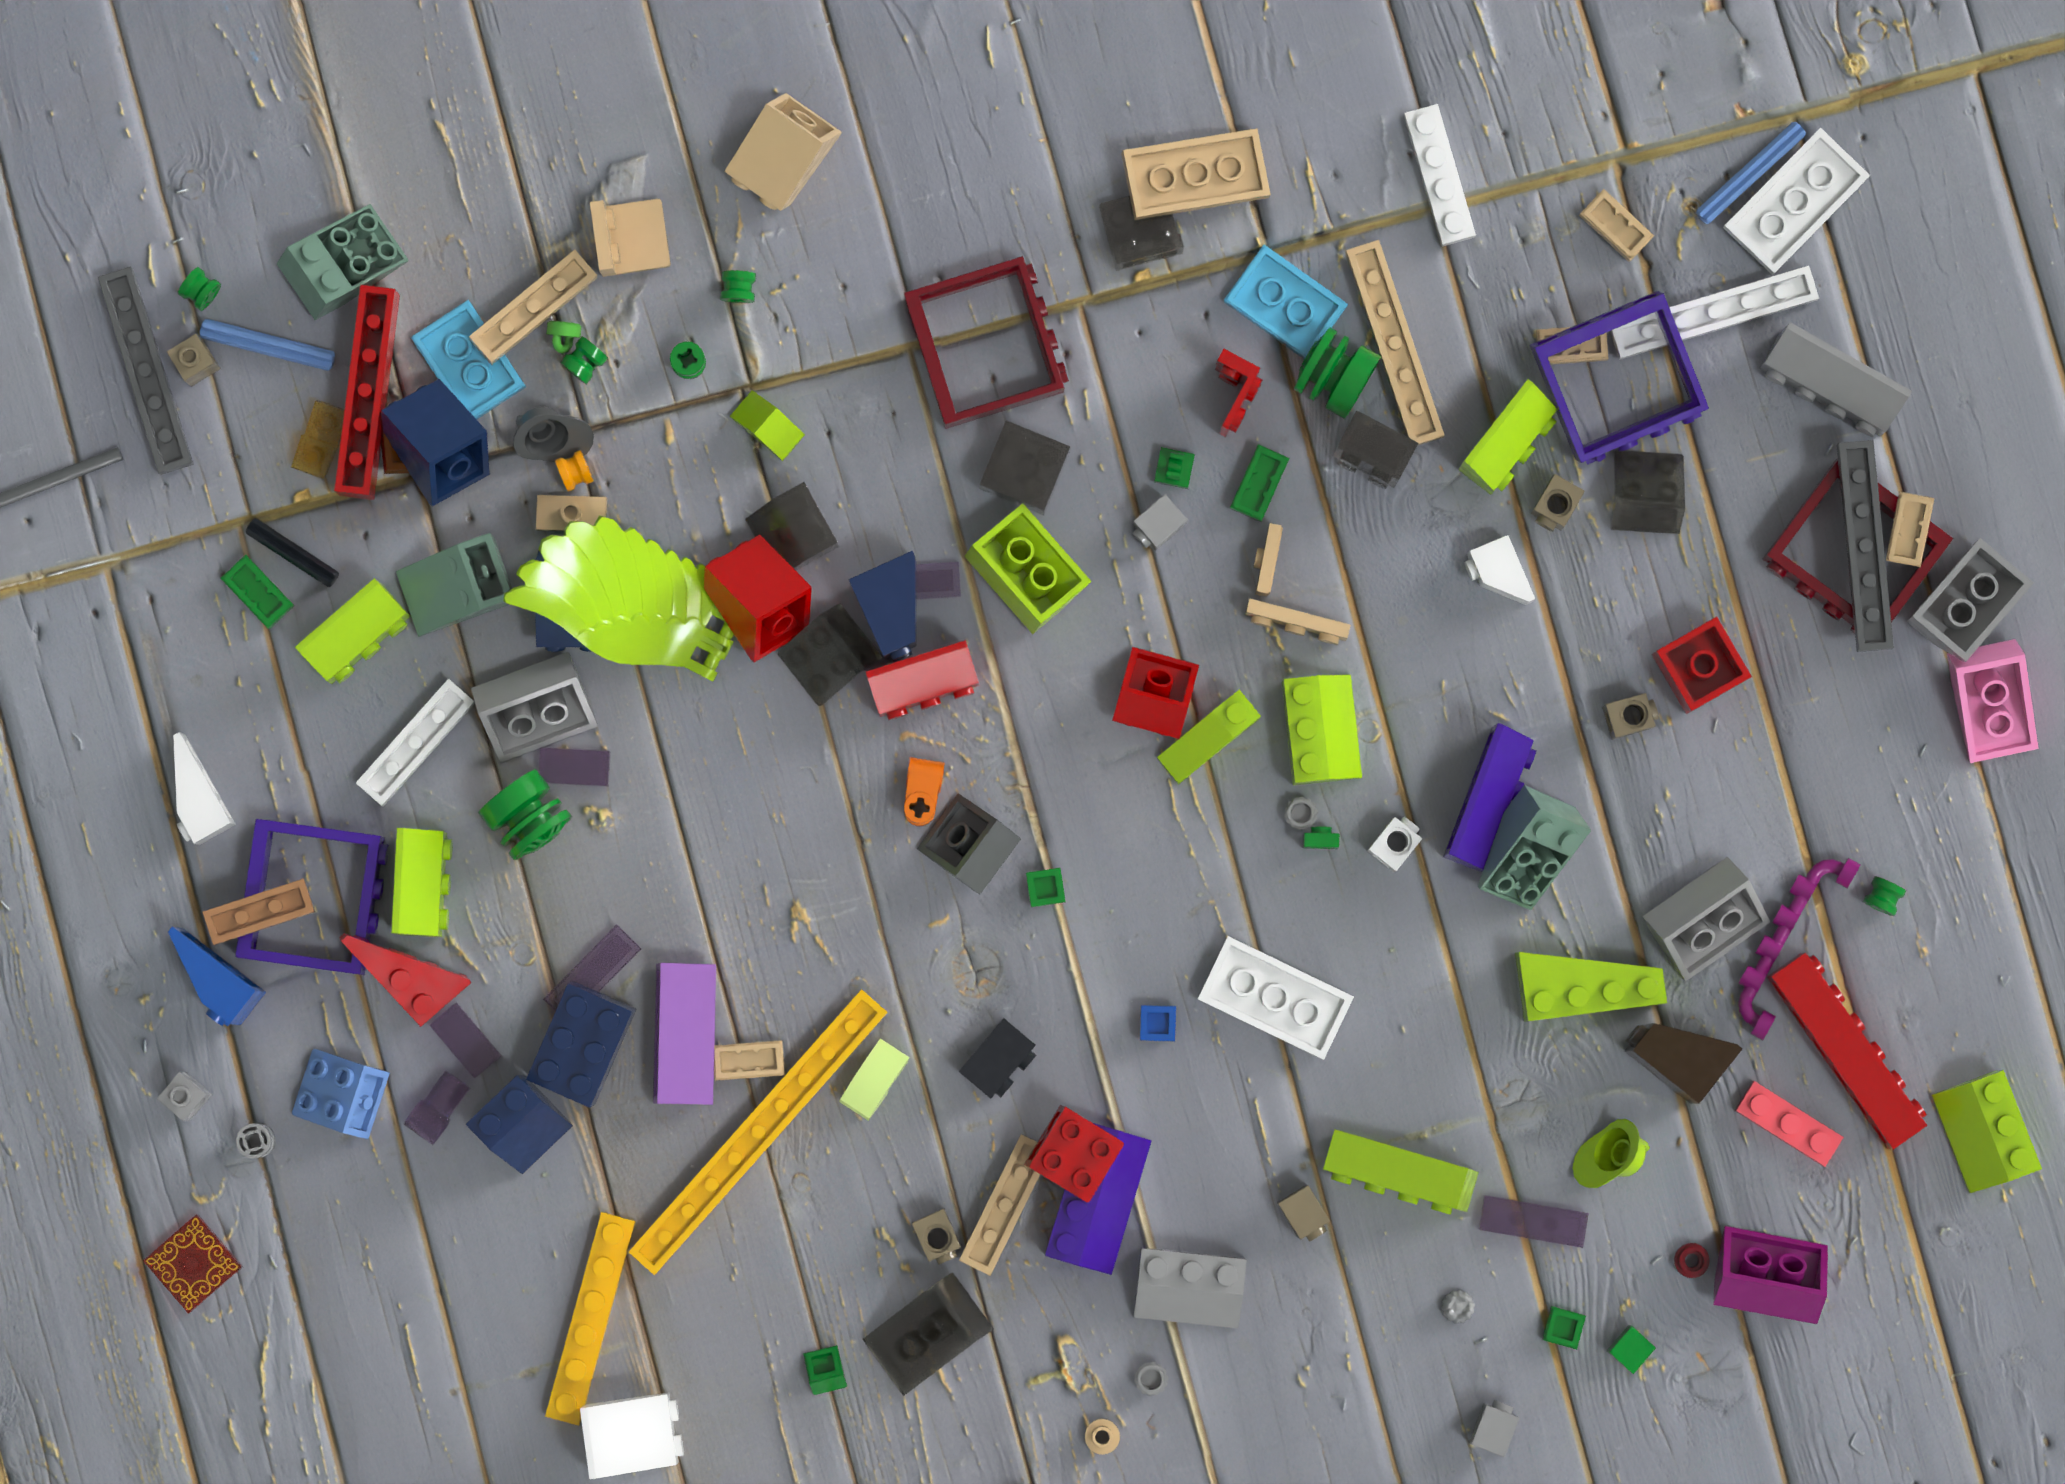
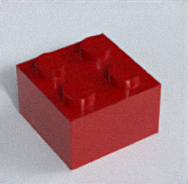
[1651,616,1752,714]

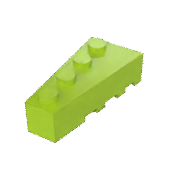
[1515,952,1667,1022]
[1323,1129,1479,1215]

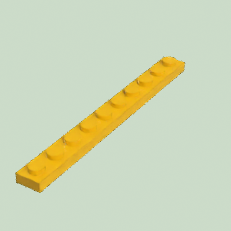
[629,989,888,1275]

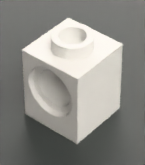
[1367,817,1422,873]

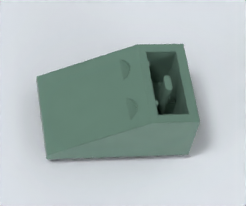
[277,204,408,320]
[396,533,512,637]
[1478,785,1591,910]

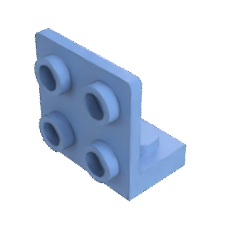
[292,1049,390,1139]

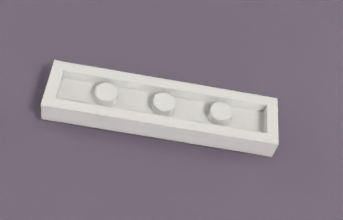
[1404,104,1476,247]
[356,679,475,807]

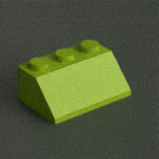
[1458,379,1557,495]
[964,503,1092,634]
[295,578,410,684]
[1282,675,1362,786]
[391,828,453,937]
[1931,1070,2042,1193]

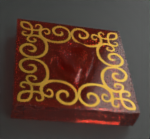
[143,1214,243,1314]

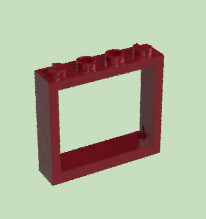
[904,256,1069,429]
[1762,458,1954,634]

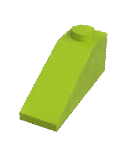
[1157,689,1261,784]

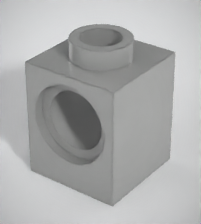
[1133,494,1188,551]
[157,1072,213,1121]
[1469,1400,1519,1458]

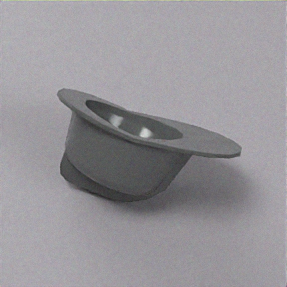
[513,406,594,462]

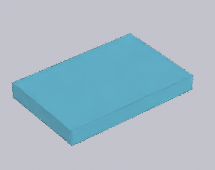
[1223,245,1348,359]
[411,300,526,419]

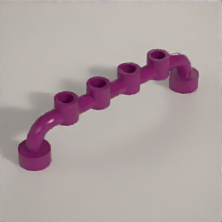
[1738,858,1861,1041]

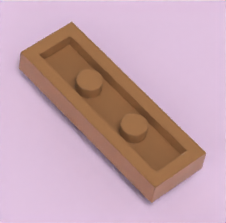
[202,878,315,946]

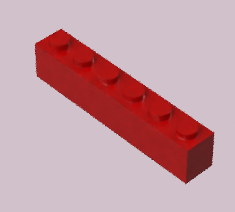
[334,285,400,500]
[1767,952,1928,1150]

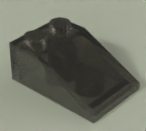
[862,1272,994,1396]

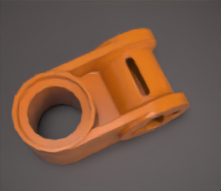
[904,757,945,826]

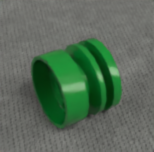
[1294,327,1381,419]
[478,769,572,861]

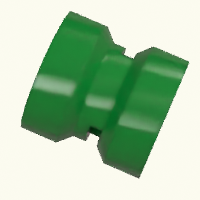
[560,336,608,385]

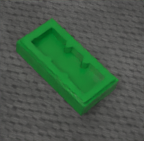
[1230,444,1290,522]
[221,555,295,629]

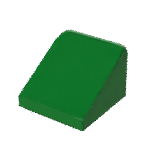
[1607,1325,1656,1374]
[803,1345,847,1395]

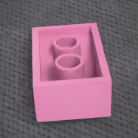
[1947,639,2039,763]

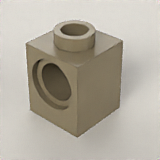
[167,334,221,387]
[1531,474,1585,532]
[1602,693,1659,740]
[1277,1185,1330,1242]
[912,1208,961,1265]

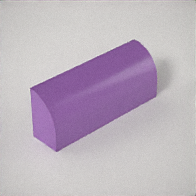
[653,963,716,1105]

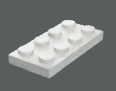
[1723,128,1870,276]
[1198,936,1354,1060]

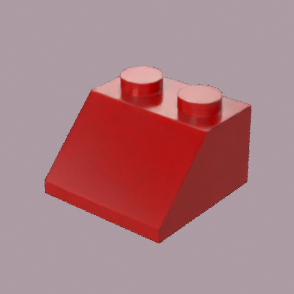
[1112,647,1199,739]

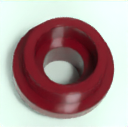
[1674,1243,1710,1278]

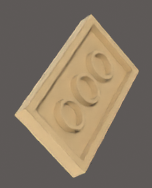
[1121,128,1271,220]

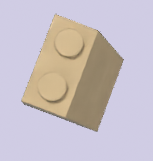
[724,93,842,211]

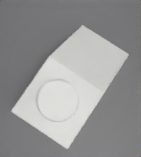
[1464,535,1535,605]

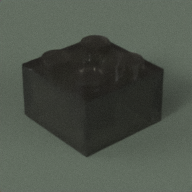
[1333,411,1418,489]
[980,421,1070,515]

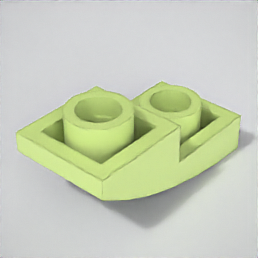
[839,1039,909,1121]

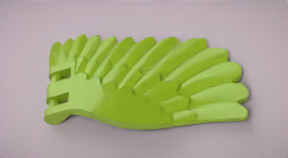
[503,515,734,682]

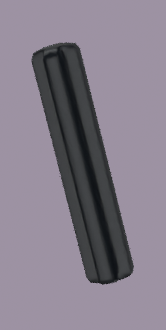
[245,518,339,587]

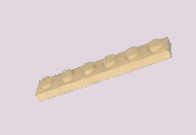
[1345,240,1445,448]

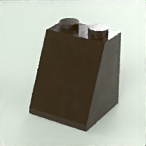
[1625,1023,1743,1104]

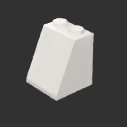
[580,1393,684,1479]

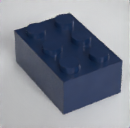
[526,981,637,1108]

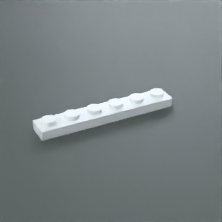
[1610,266,1819,360]

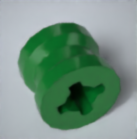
[178,267,221,311]
[720,270,756,303]
[670,341,706,379]
[1862,876,1906,916]

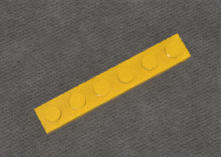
[545,1212,636,1426]

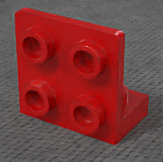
[1215,349,1263,437]
[1024,1105,1124,1202]

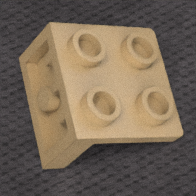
[589,199,671,277]

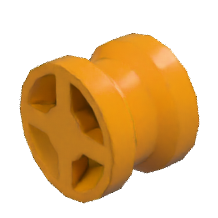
[555,450,594,492]

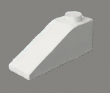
[173,732,236,845]

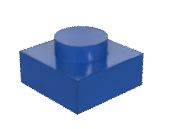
[1140,1005,1176,1042]

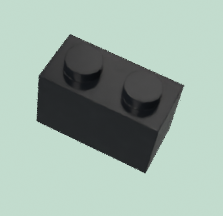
[959,1018,1037,1099]

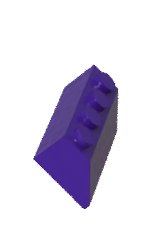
[1443,723,1536,872]
[1045,1123,1152,1275]

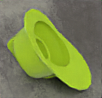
[1572,1119,1650,1188]

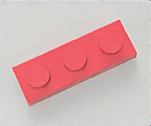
[1734,1081,1844,1167]

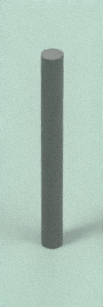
[0,447,123,508]

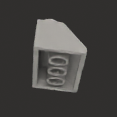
[1760,322,1912,437]

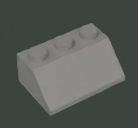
[1907,538,2034,662]
[471,652,598,763]
[1642,857,1770,982]
[1134,1247,1247,1328]

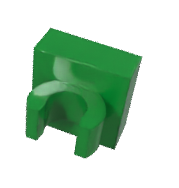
[1154,447,1195,489]

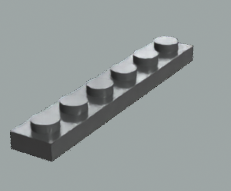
[98,266,194,475]
[1836,440,1894,652]

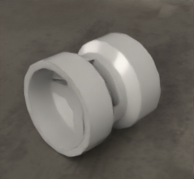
[236,1123,276,1158]

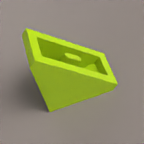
[730,390,805,461]

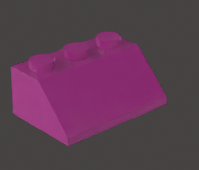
[1713,1226,1828,1324]

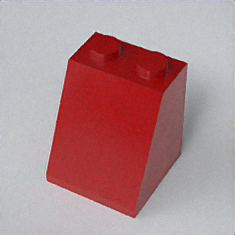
[704,535,812,662]

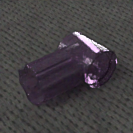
[404,1071,471,1145]

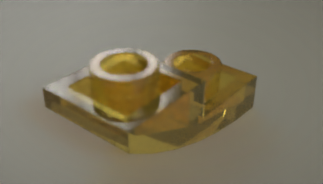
[291,400,345,479]

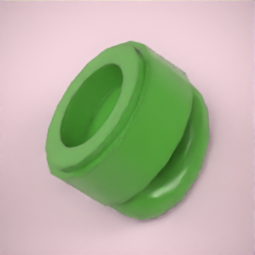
[546,321,582,354]

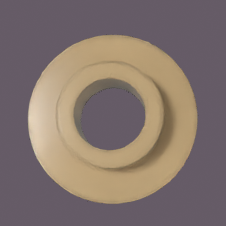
[1085,1419,1120,1455]

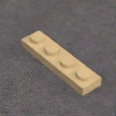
[469,249,597,365]
[959,1134,1040,1276]

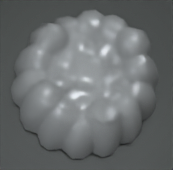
[1284,797,1318,830]
[1441,1290,1475,1324]
[1134,1362,1168,1396]

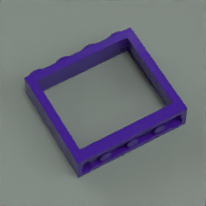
[1529,291,1709,465]
[235,819,388,975]

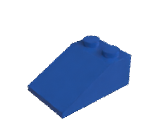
[168,926,266,1026]

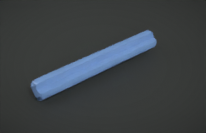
[1696,122,1806,224]
[200,319,335,371]

